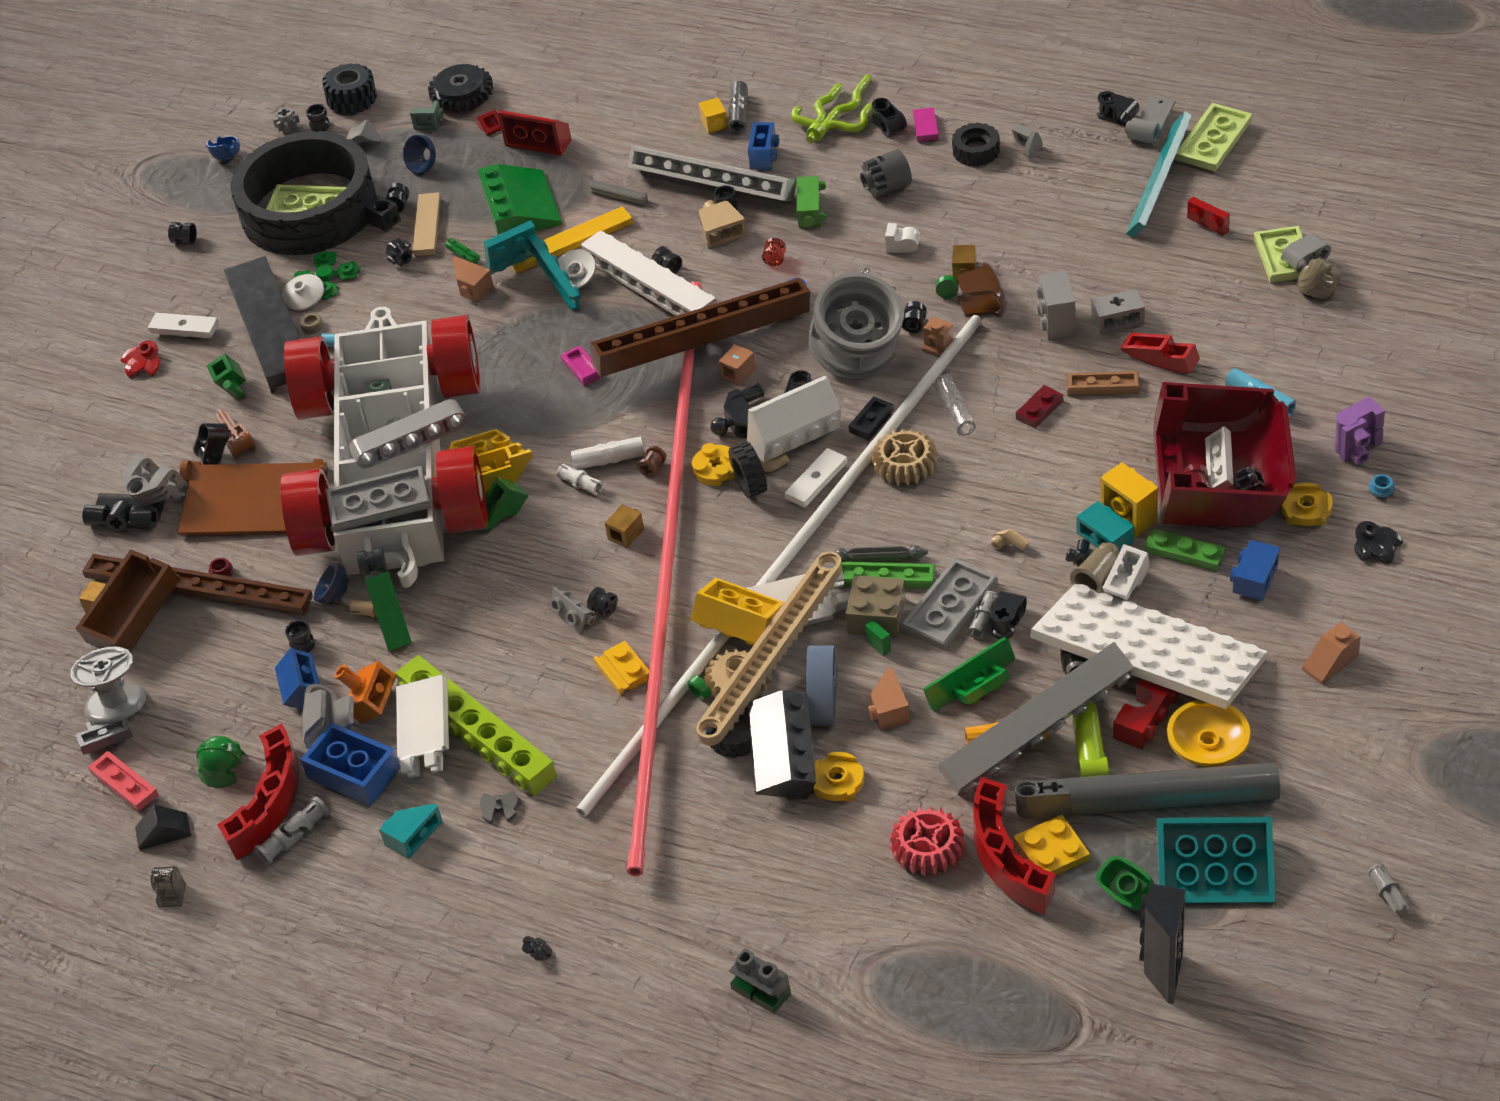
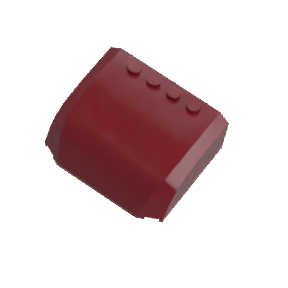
[1153,382,1297,527]

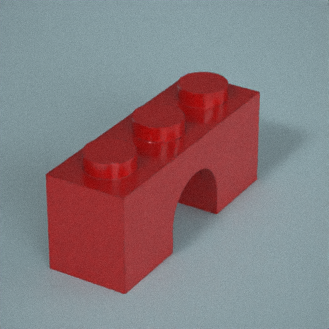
[1113,678,1179,750]

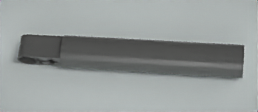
[1015,762,1280,818]

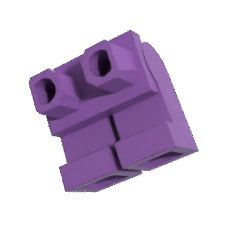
[1335,396,1385,465]

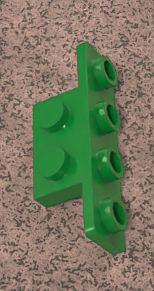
[923,637,1015,711]

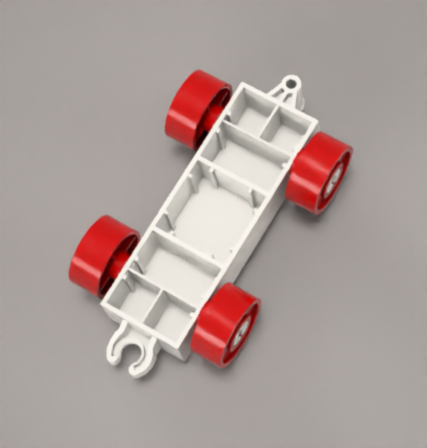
[281,307,488,588]

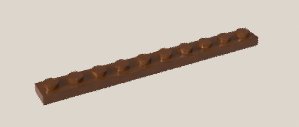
[82,554,313,615]

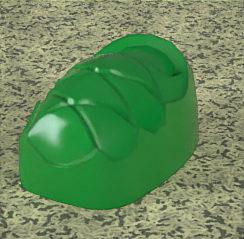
[1096,856,1155,911]

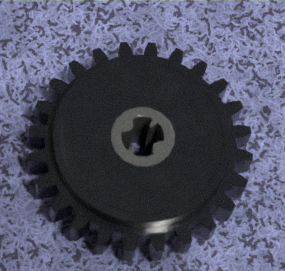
[428,64,494,112]

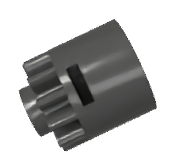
[860,149,912,197]

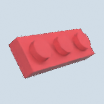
[88,751,159,812]

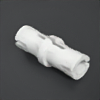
[557,464,603,496]

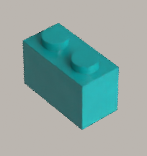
[1076,501,1134,552]

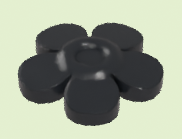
[522,936,552,960]

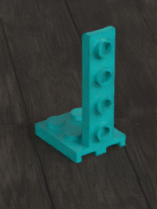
[483,220,581,311]

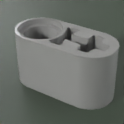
[1282,233,1331,273]

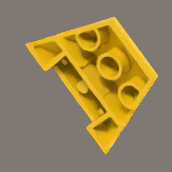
[449,429,533,492]

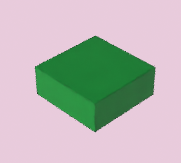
[865,620,891,656]

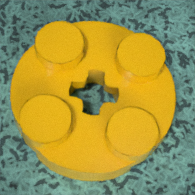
[692,443,736,486]
[1281,483,1333,526]
[813,752,864,802]

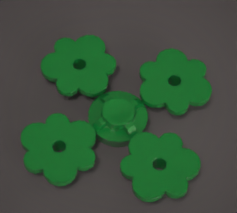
[291,251,360,300]

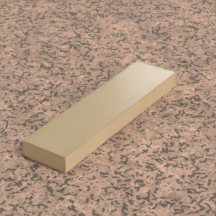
[413,192,441,256]

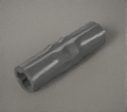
[728,81,748,134]

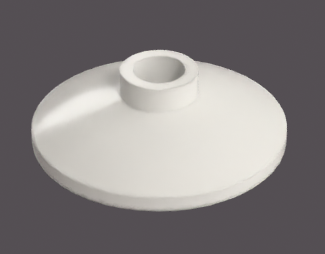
[558,249,596,289]
[282,274,324,311]

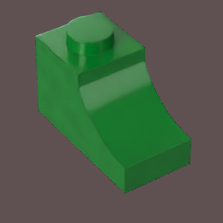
[485,477,529,531]

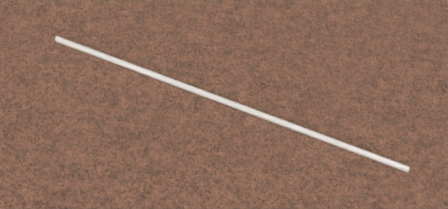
[575,315,982,817]

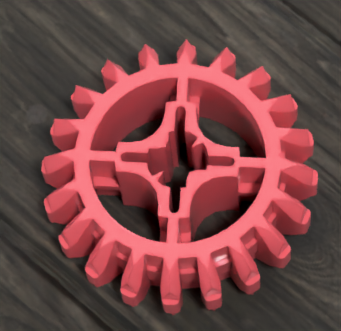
[890,806,965,876]

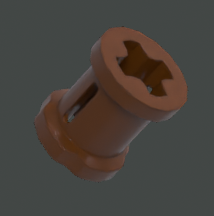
[637,445,667,477]

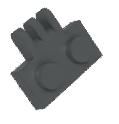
[76,719,133,755]

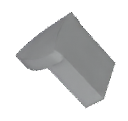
[346,119,381,144]
[1012,123,1043,157]

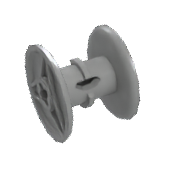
[70,647,146,724]

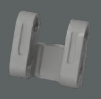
[123,454,188,506]

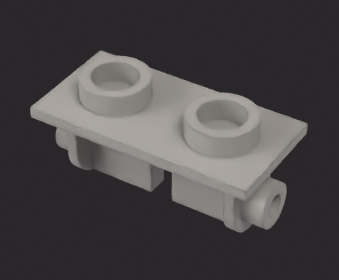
[549,587,596,634]

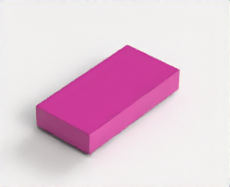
[913,107,939,142]
[560,346,601,386]

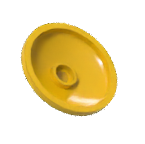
[1167,700,1250,767]

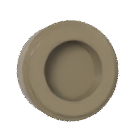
[300,313,323,334]

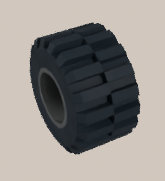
[322,63,377,114]

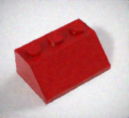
[498,110,572,156]

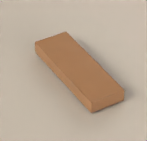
[1067,371,1140,396]

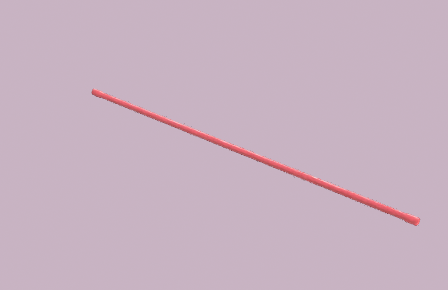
[627,281,702,877]

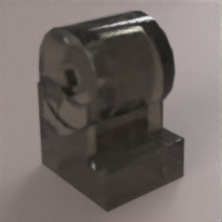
[151,866,186,908]

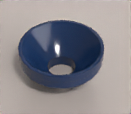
[403,135,436,173]
[314,561,349,604]

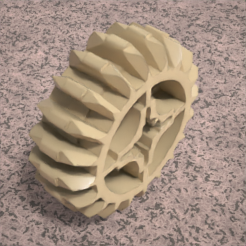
[872,428,938,486]

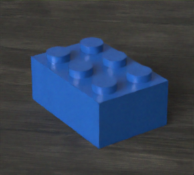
[300,722,401,806]

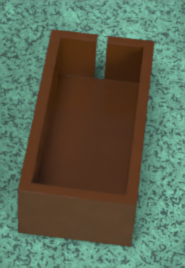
[76,549,179,652]

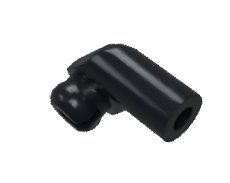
[1065,539,1090,565]

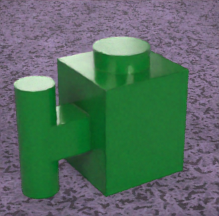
[207,353,247,399]

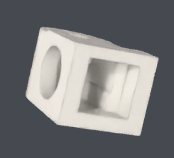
[885,223,920,254]

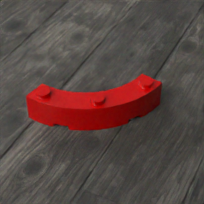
[217,723,299,861]
[973,777,1056,915]

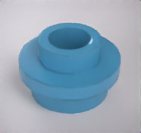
[1369,474,1395,497]

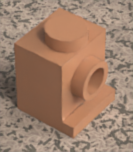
[922,316,954,357]

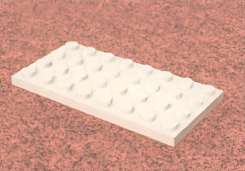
[1030,584,1267,709]

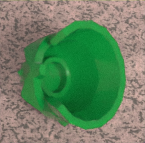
[196,736,245,788]

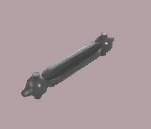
[834,545,928,562]

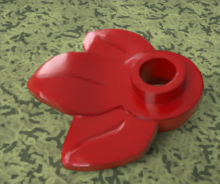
[120,340,160,378]

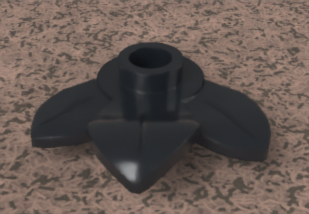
[1354,521,1403,563]

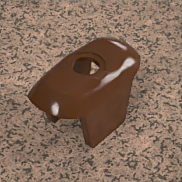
[957,262,1006,317]

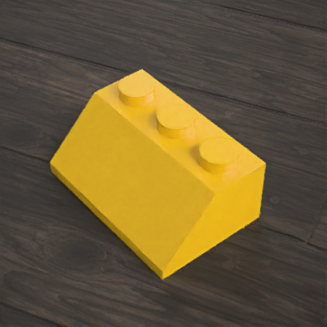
[691,577,785,646]

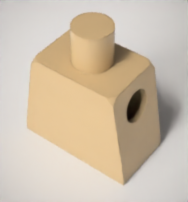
[699,200,747,248]

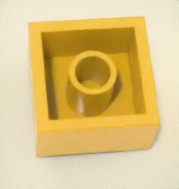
[1100,462,1158,537]

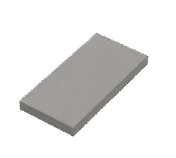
[325,465,432,532]
[900,558,998,650]

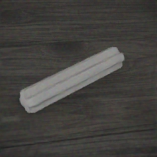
[589,179,648,205]

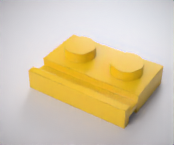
[593,641,649,696]

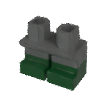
[729,949,791,1014]

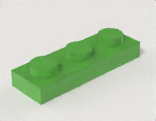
[1144,528,1226,572]

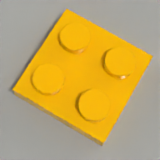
[1014,814,1090,875]

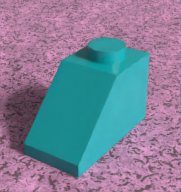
[379,804,443,859]

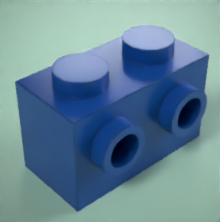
[748,122,780,170]
[1230,540,1280,601]
[275,648,320,710]

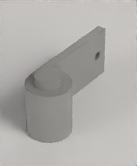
[1125,95,1175,144]

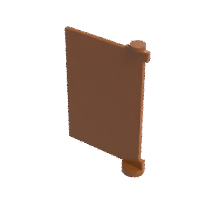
[178,459,328,535]

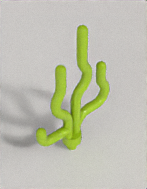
[791,74,872,144]

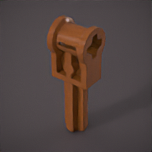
[215,409,256,459]

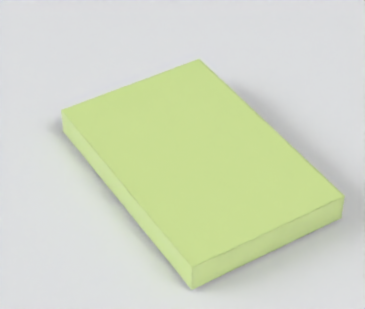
[1254,226,1303,283]

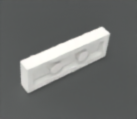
[1205,426,1234,489]

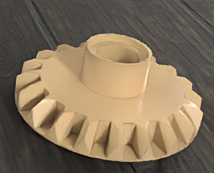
[704,648,772,701]

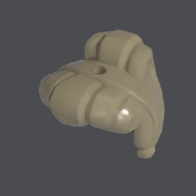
[1297,258,1341,299]

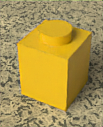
[699,97,728,134]

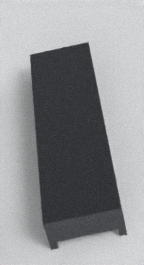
[224,256,300,393]

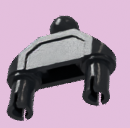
[710,383,764,439]

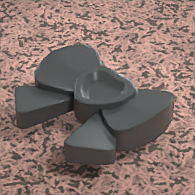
[480,791,519,824]

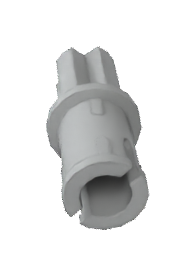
[1368,864,1409,916]

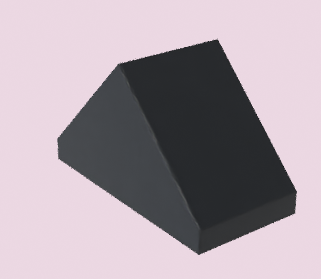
[135,804,191,851]

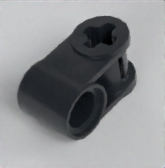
[1096,91,1140,126]
[872,98,907,136]
[193,423,229,465]
[990,591,1027,639]

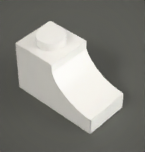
[1103,544,1150,600]

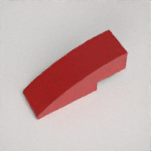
[1120,333,1200,374]

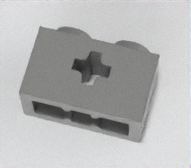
[1091,289,1145,334]

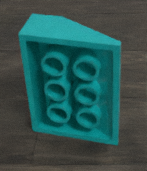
[1156,817,1275,903]

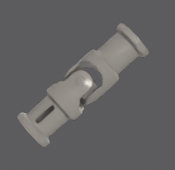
[254,796,330,866]

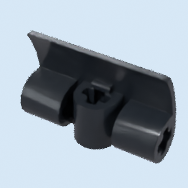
[82,493,166,532]

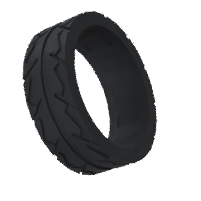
[230,131,377,255]

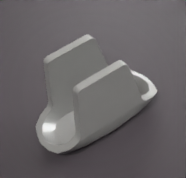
[302,684,354,750]

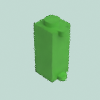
[797,176,826,228]

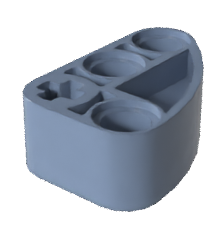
[806,645,837,727]

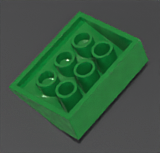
[477,164,562,235]

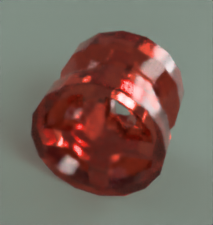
[762,238,786,266]

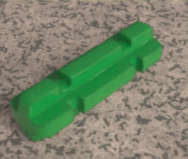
[445,238,480,264]

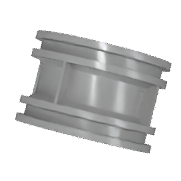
[808,272,904,379]

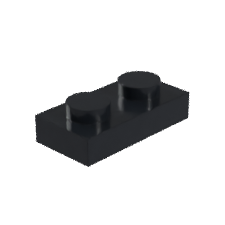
[848,396,894,440]

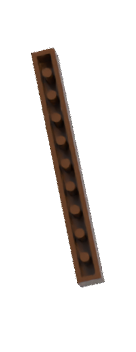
[590,278,810,377]

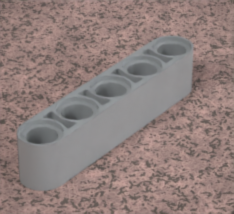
[349,399,467,469]

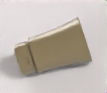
[1070,542,1120,593]

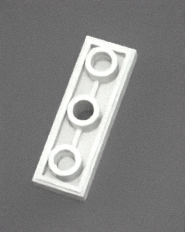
[148,313,219,338]
[785,448,847,508]

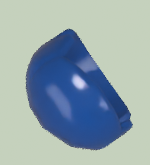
[206,136,240,161]

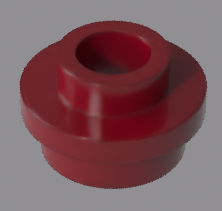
[208,558,233,576]

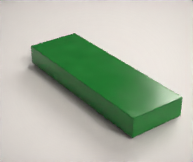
[364,571,412,651]

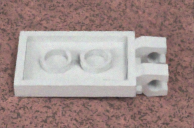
[747,572,849,626]
[396,675,449,779]

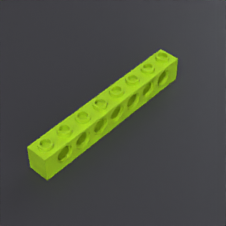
[395,655,557,796]

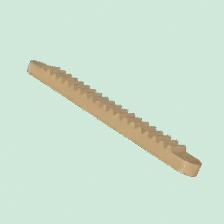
[696,552,842,746]

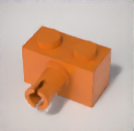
[334,661,396,724]

